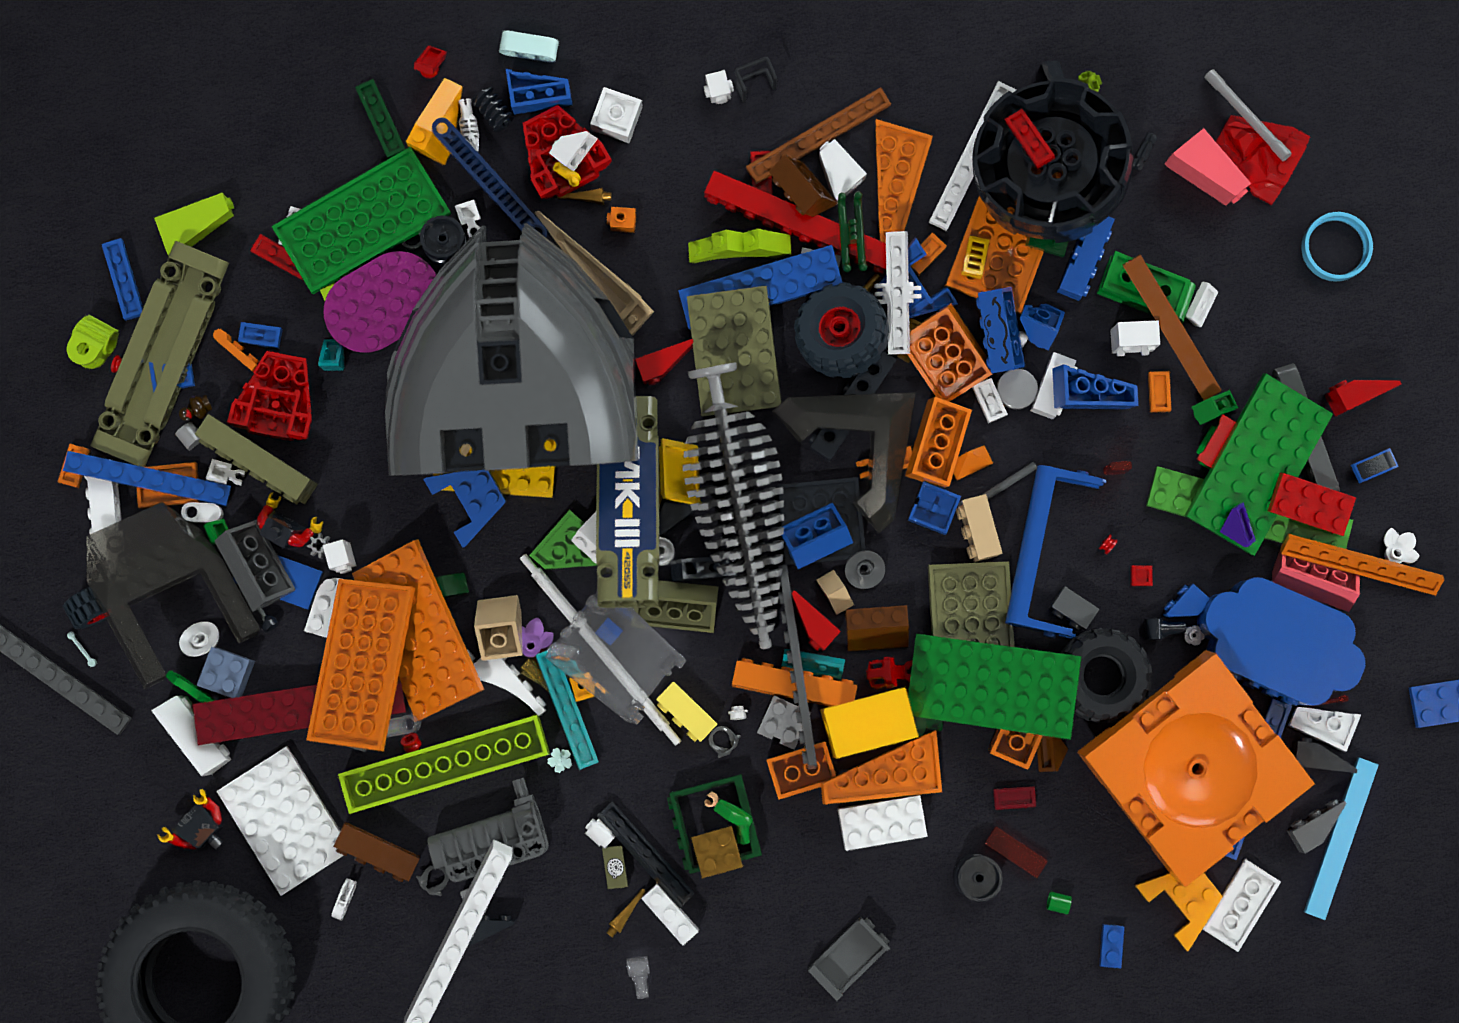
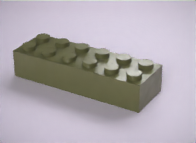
[194,414,318,504]

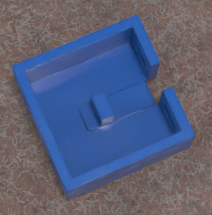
[908,481,961,535]

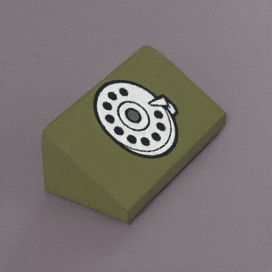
[602,845,628,889]

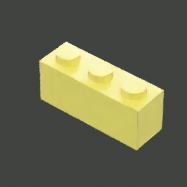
[656,682,717,742]

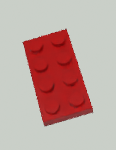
[1268,473,1356,536]

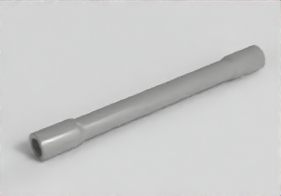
[1205,69,1292,161]

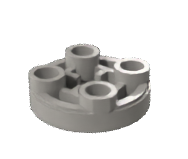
[997,369,1038,409]

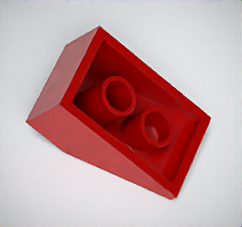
[1324,380,1401,417]
[791,590,841,651]

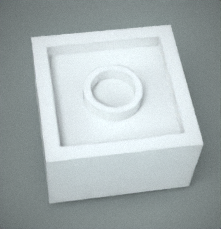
[590,87,643,143]
[1111,321,1160,357]

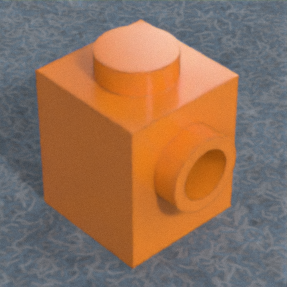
[607,207,636,233]

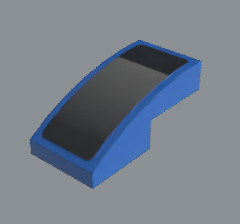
[1351,448,1399,483]

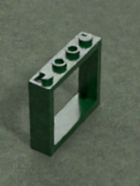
[667,774,762,874]

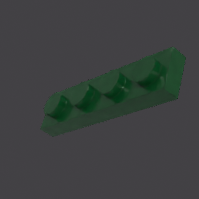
[355,79,405,159]

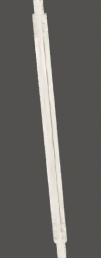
[520,554,682,746]

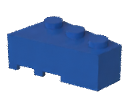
[506,69,573,114]

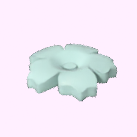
[547,748,572,773]

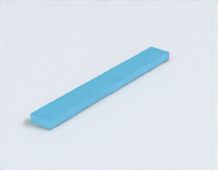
[1304,757,1378,920]

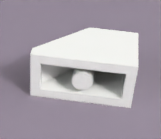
[549,131,597,171]

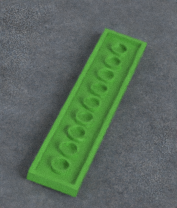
[1146,466,1353,549]

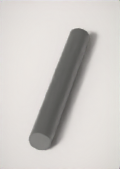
[982,462,1037,500]

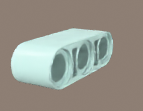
[499,31,559,62]

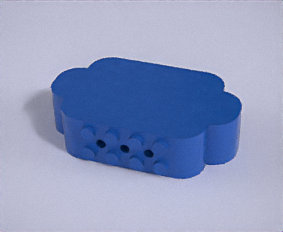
[1197,578,1365,706]

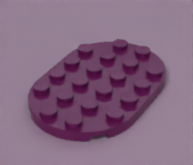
[324,251,436,353]

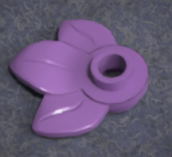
[522,618,554,657]

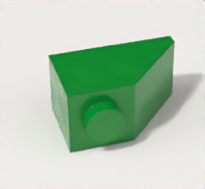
[1192,390,1238,425]

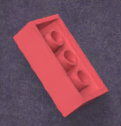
[1272,543,1360,612]

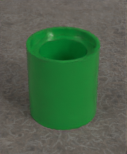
[1046,892,1072,914]

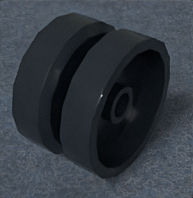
[420,216,467,266]
[953,854,1003,902]

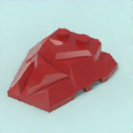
[523,105,612,198]
[1216,115,1310,205]
[227,351,312,441]

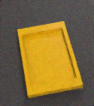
[659,438,700,504]

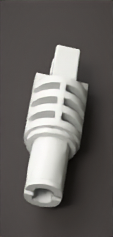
[458,99,479,152]

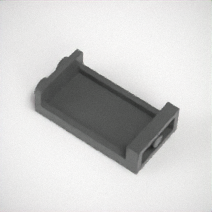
[807,916,890,1001]

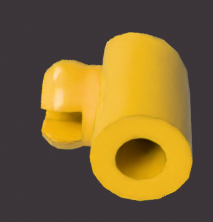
[553,162,581,187]

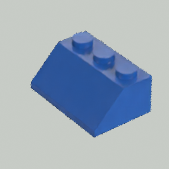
[781,503,853,569]

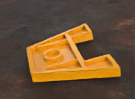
[1135,873,1223,951]

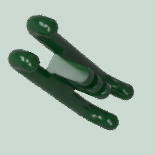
[838,191,868,272]

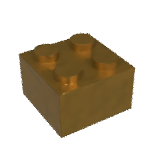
[691,826,743,878]

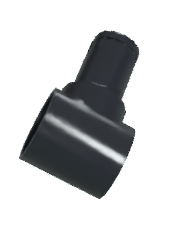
[1144,618,1186,640]

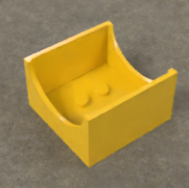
[820,688,918,759]

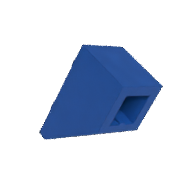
[1163,584,1210,618]

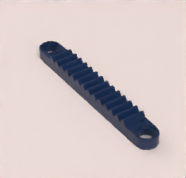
[432,118,547,237]

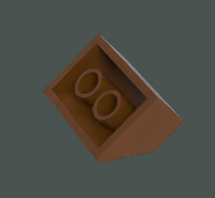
[769,155,838,217]
[845,605,909,651]

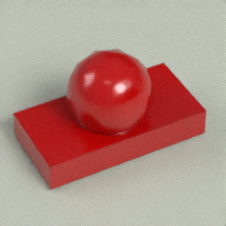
[414,46,446,78]

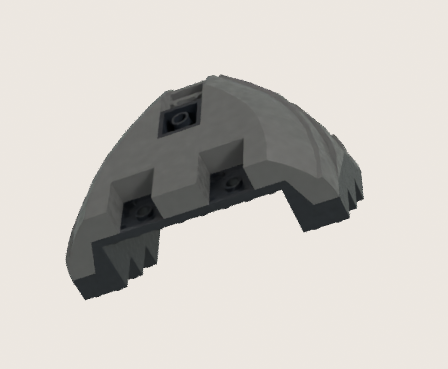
[385,223,639,475]

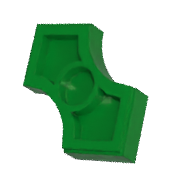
[165,670,216,703]

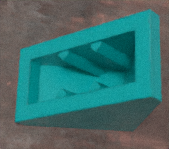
[318,339,345,371]

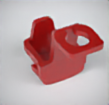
[866,657,913,689]

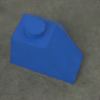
[1020,304,1065,350]

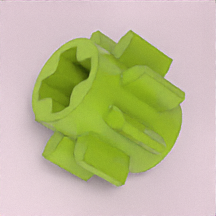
[1078,71,1102,92]

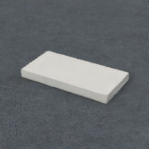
[1203,859,1281,952]

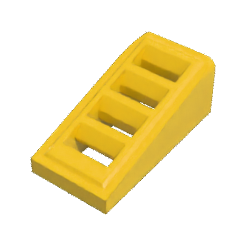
[961,236,989,279]

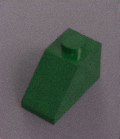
[435,573,469,599]

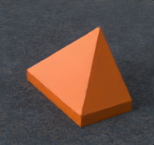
[953,445,993,481]

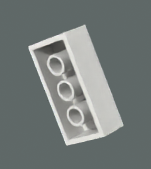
[838,795,927,851]

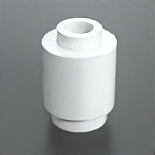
[585,818,615,848]

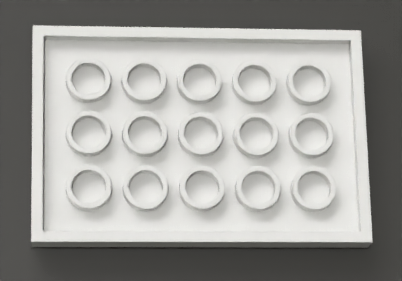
[217,746,344,896]

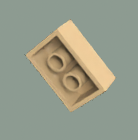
[956,494,1002,562]

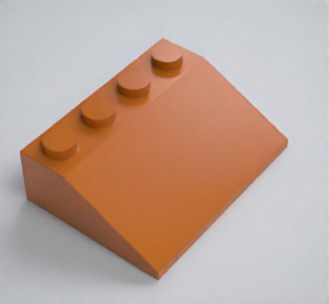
[907,303,993,402]

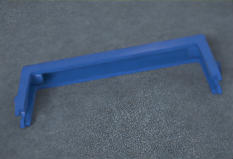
[1005,465,1106,639]

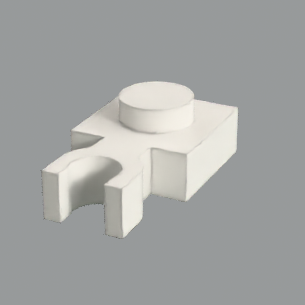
[455,200,481,237]
[206,459,245,486]

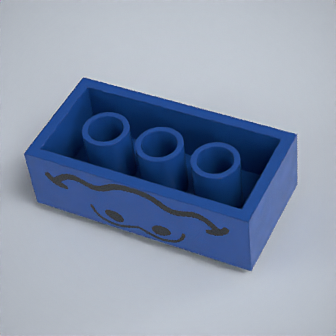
[976,287,1025,373]

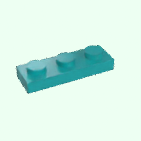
[781,649,845,679]

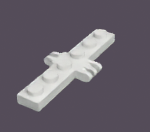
[874,231,921,354]

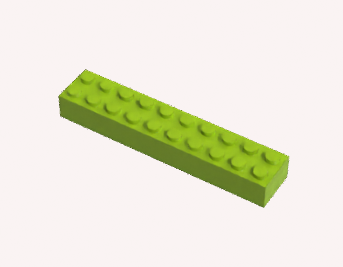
[338,715,550,814]

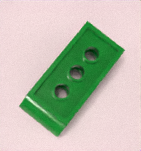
[1096,251,1196,324]

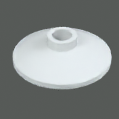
[179,622,219,656]

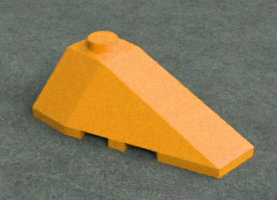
[406,78,463,165]

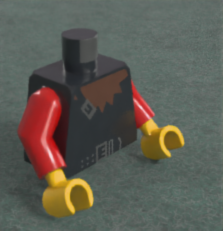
[257,493,323,548]
[157,789,224,851]

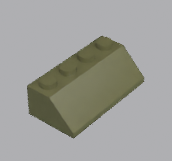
[633,580,718,633]

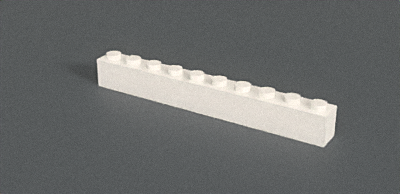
[404,840,512,1023]

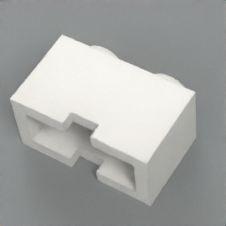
[323,540,356,574]

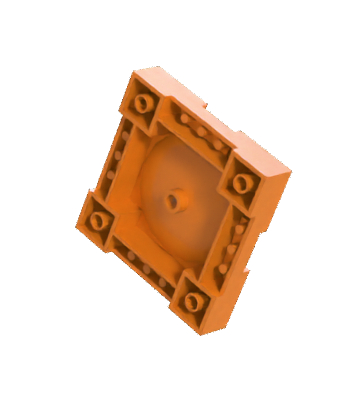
[1077,650,1315,887]

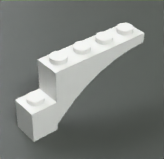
[467,649,547,716]

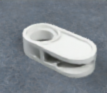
[181,502,223,523]
[332,878,357,920]

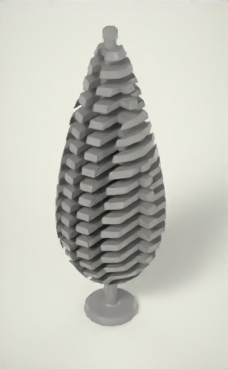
[683,362,784,649]

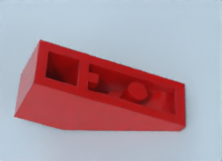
[635,339,694,386]

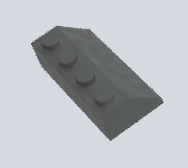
[215,520,296,611]

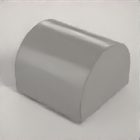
[175,422,200,451]

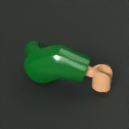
[705,792,753,844]

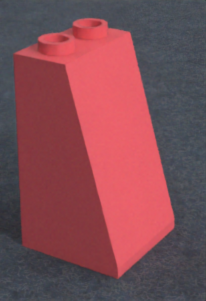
[1165,128,1251,206]

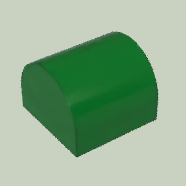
[204,519,229,545]

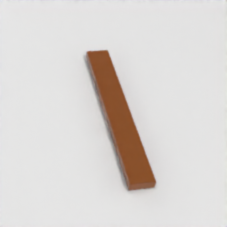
[746,87,891,185]
[1122,254,1222,400]

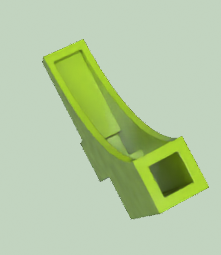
[688,229,791,263]

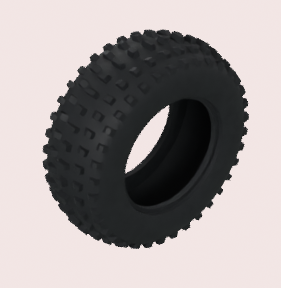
[96,881,296,1023]

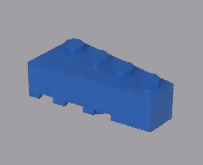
[1057,216,1115,301]
[1052,364,1138,409]

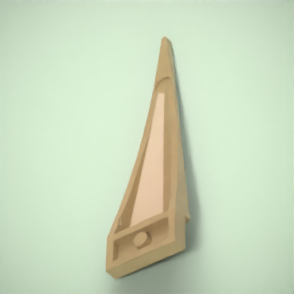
[535,211,654,336]

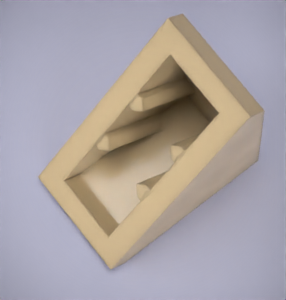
[816,570,854,615]

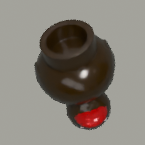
[179,395,212,421]

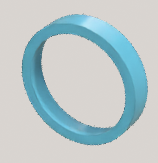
[1301,212,1373,281]

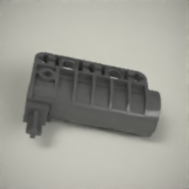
[428,778,549,882]

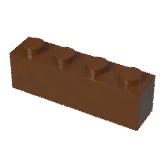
[333,822,420,882]

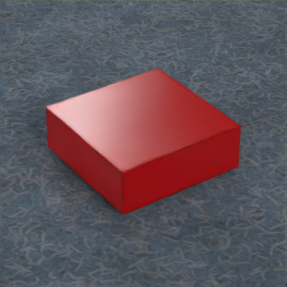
[1131,565,1153,586]

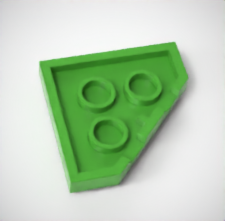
[529,510,597,569]

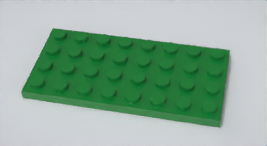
[271,147,451,295]
[1184,374,1333,556]
[908,634,1082,739]

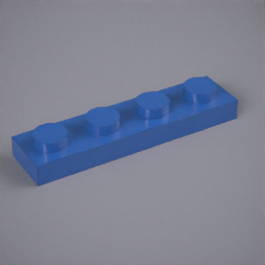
[102,238,143,321]

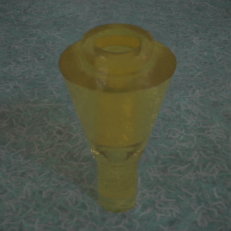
[520,659,549,692]

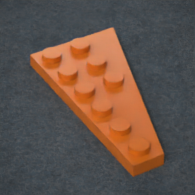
[875,119,933,243]
[821,730,942,804]

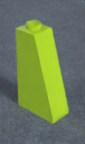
[154,193,234,255]

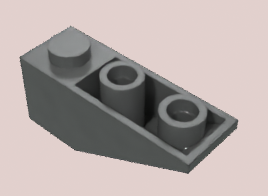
[1287,799,1347,854]

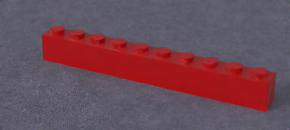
[704,171,887,275]

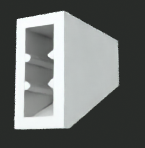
[819,139,867,205]

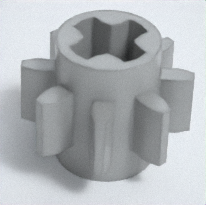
[307,533,331,559]

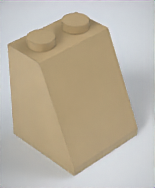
[474,595,523,661]

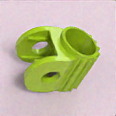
[67,315,119,369]

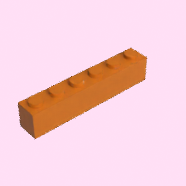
[732,658,858,707]

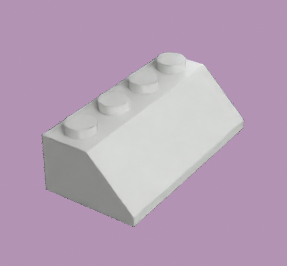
[152,695,231,776]

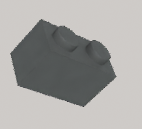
[1049,587,1099,631]

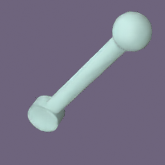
[67,631,97,667]

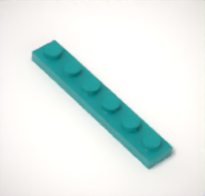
[535,647,599,770]

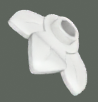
[1383,528,1419,564]

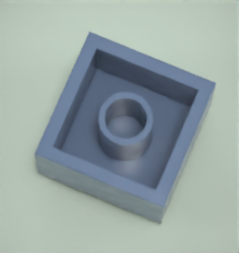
[197,647,255,698]

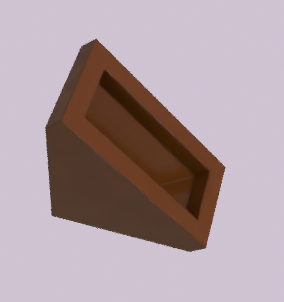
[1037,735,1068,772]

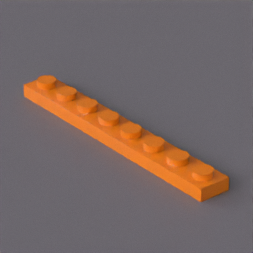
[1280,534,1444,596]

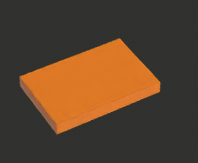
[137,462,200,509]

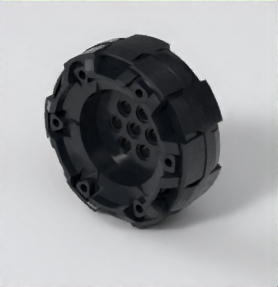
[972,77,1133,243]

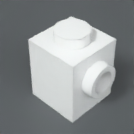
[704,70,734,104]

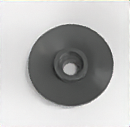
[845,550,885,589]

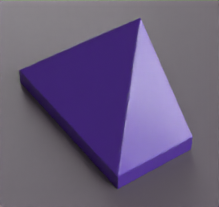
[1220,502,1256,547]

